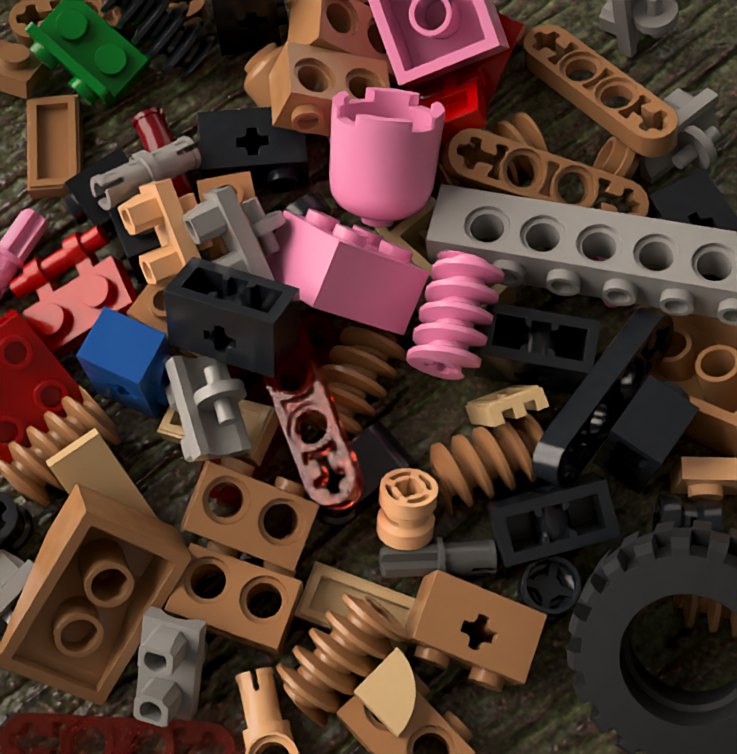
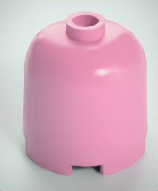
[329,87,445,227]

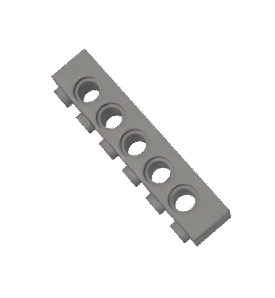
[426,184,737,326]

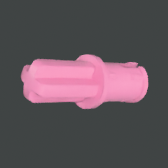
[0,208,49,299]

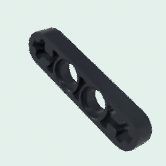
[532,308,674,488]

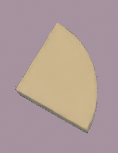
[353,647,416,738]

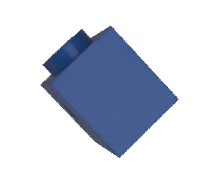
[76,306,175,420]

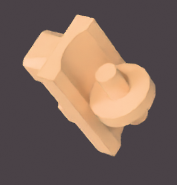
[118,178,213,284]

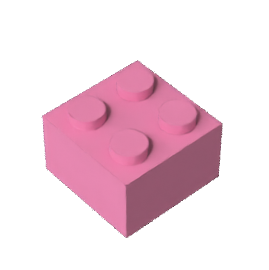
[368,0,510,88]
[265,208,430,336]

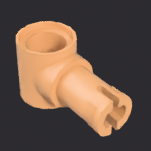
[235,667,300,754]

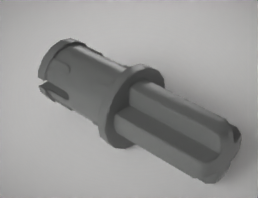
[379,536,497,578]

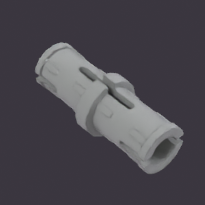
[90,136,201,210]

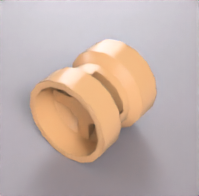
[376,468,438,551]

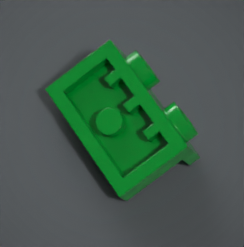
[24,0,151,109]

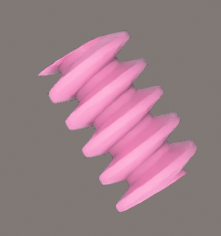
[406,250,505,380]

